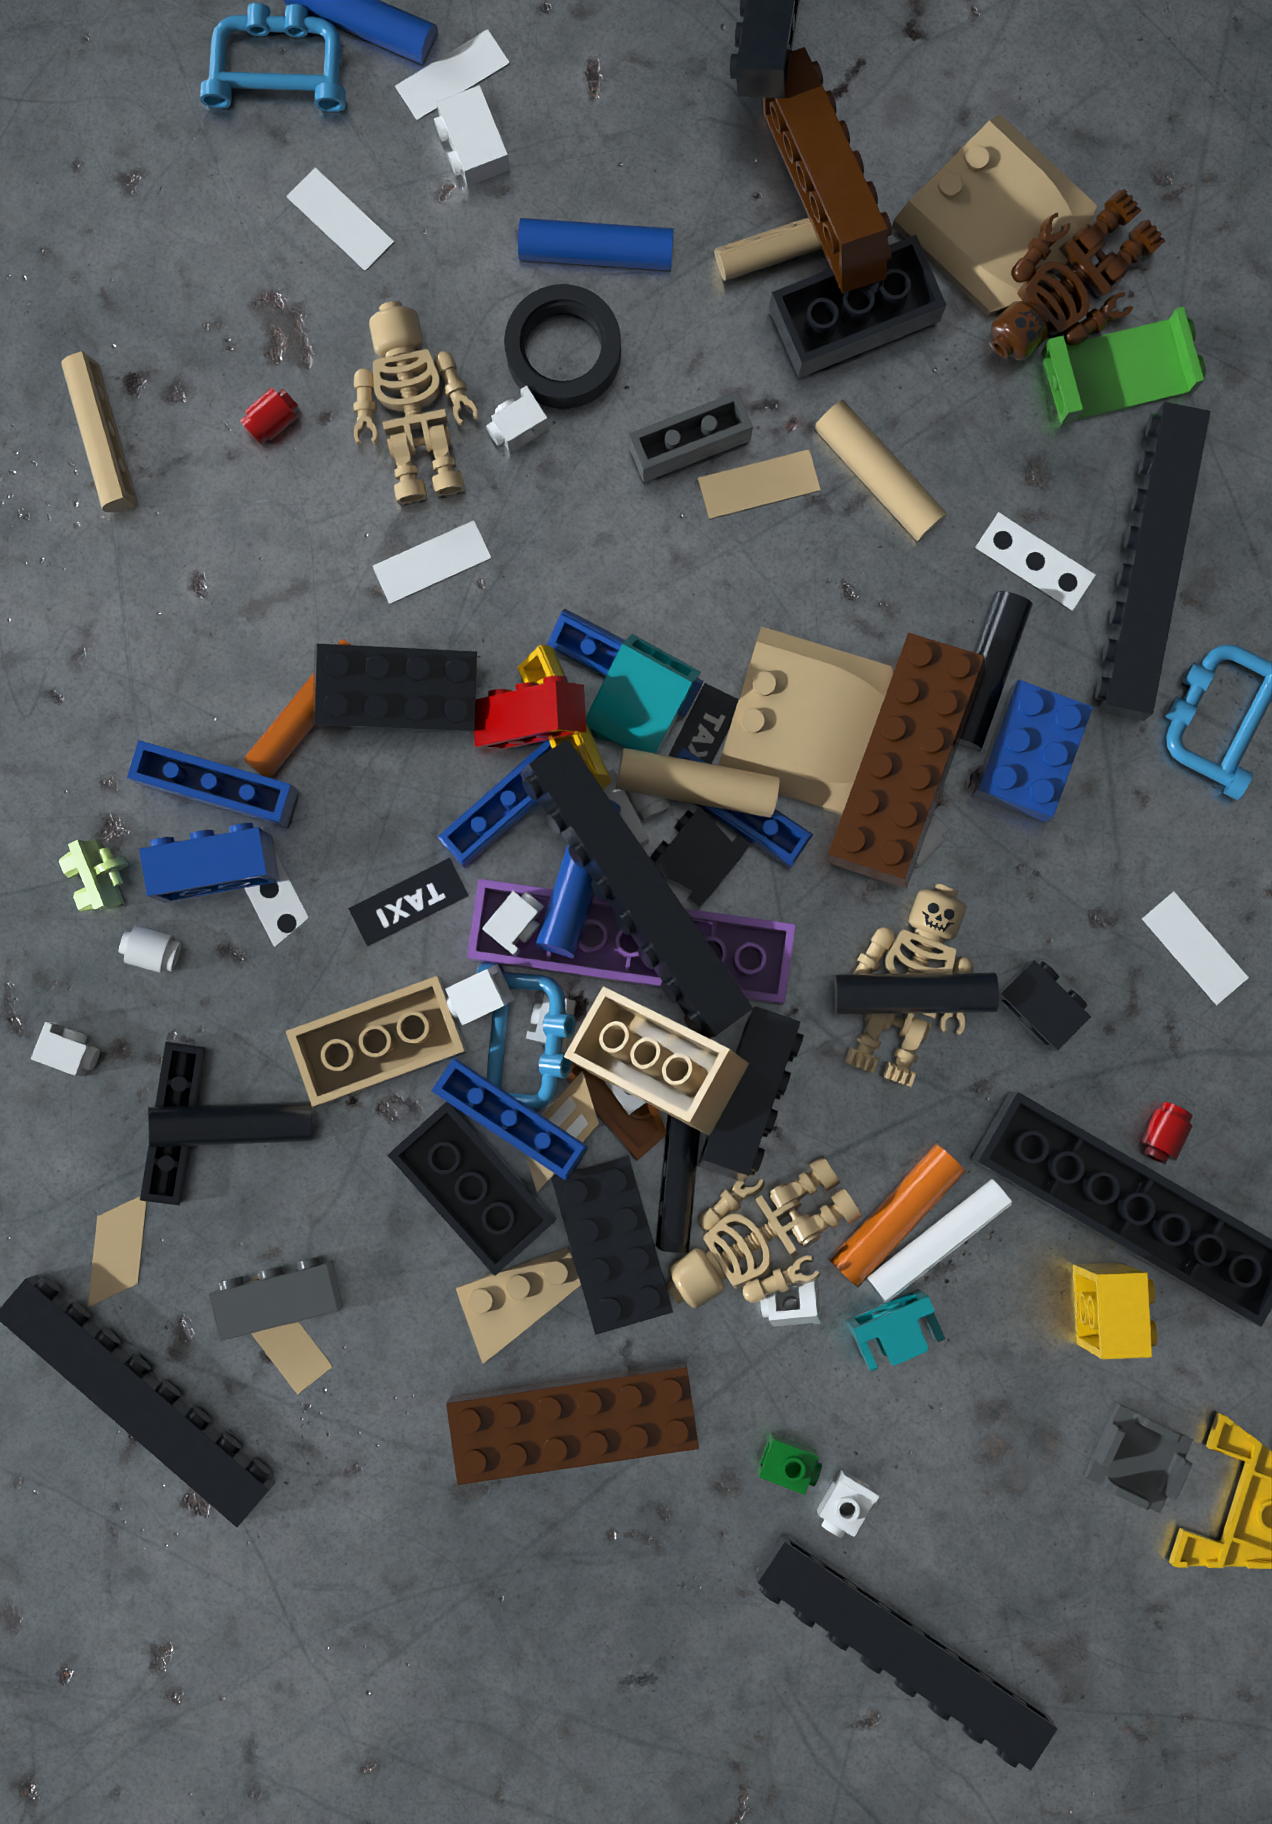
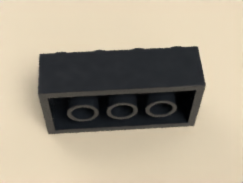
[769,235,947,378]
[312,644,477,732]
[697,1006,804,1182]
[387,1101,557,1276]
[551,1154,673,1335]

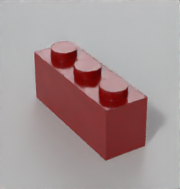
[474,676,587,750]

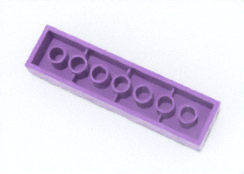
[467,879,796,1005]

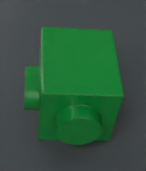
[757,1433,822,1495]

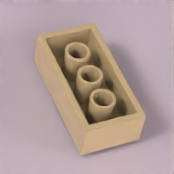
[286,976,468,1107]
[564,986,749,1136]

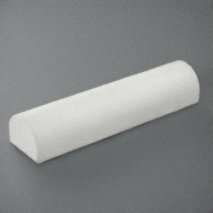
[867,1179,1012,1302]

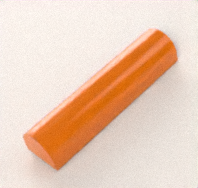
[244,639,351,778]
[828,1144,966,1288]

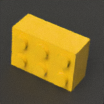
[1073,1262,1158,1359]

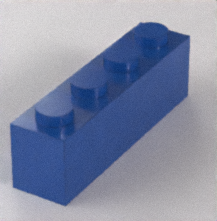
[127,740,298,827]

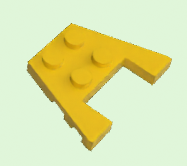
[1169,1412,1272,1569]

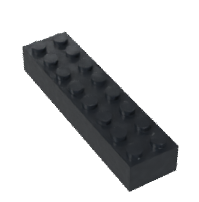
[971,1091,1272,1327]

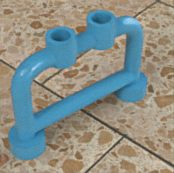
[200,3,346,112]
[1165,644,1272,801]
[476,962,576,1110]

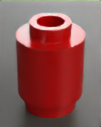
[240,387,298,444]
[1140,1102,1193,1164]

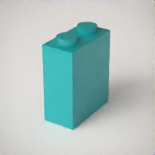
[586,634,701,754]

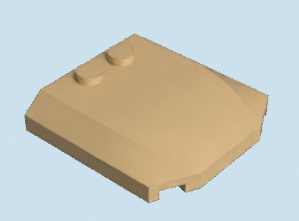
[892,114,1097,317]
[719,626,893,815]

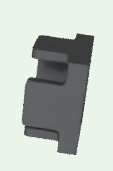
[1084,1403,1193,1513]

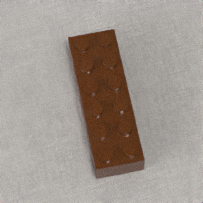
[763,47,892,293]
[828,633,985,889]
[446,1361,699,1485]

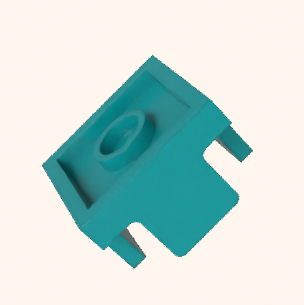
[846,1289,945,1372]

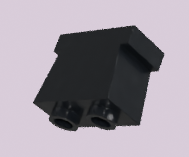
[650,807,749,910]

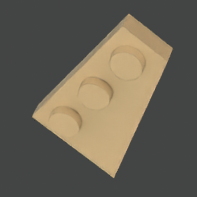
[456,1246,581,1364]

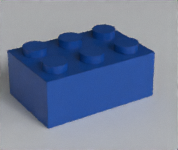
[971,679,1093,823]
[139,823,280,903]

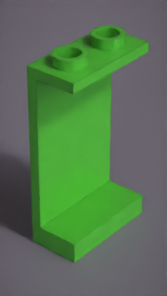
[1041,306,1206,425]

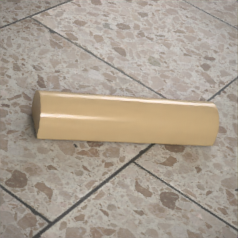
[714,217,822,281]
[61,351,138,512]
[814,400,948,542]
[615,748,780,818]

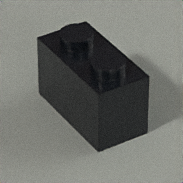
[999,960,1091,1051]

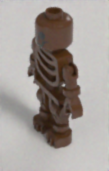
[991,189,1165,360]

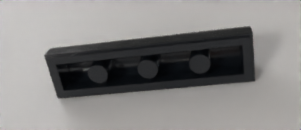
[959,591,1033,751]
[834,972,999,1014]
[140,1041,206,1206]
[148,1101,312,1148]
[655,1114,700,1253]

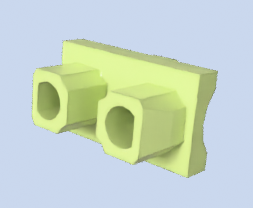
[59,839,128,911]

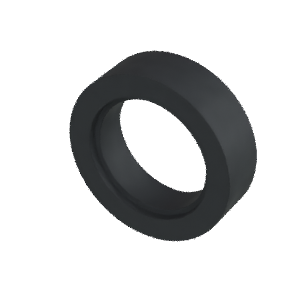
[504,284,621,409]

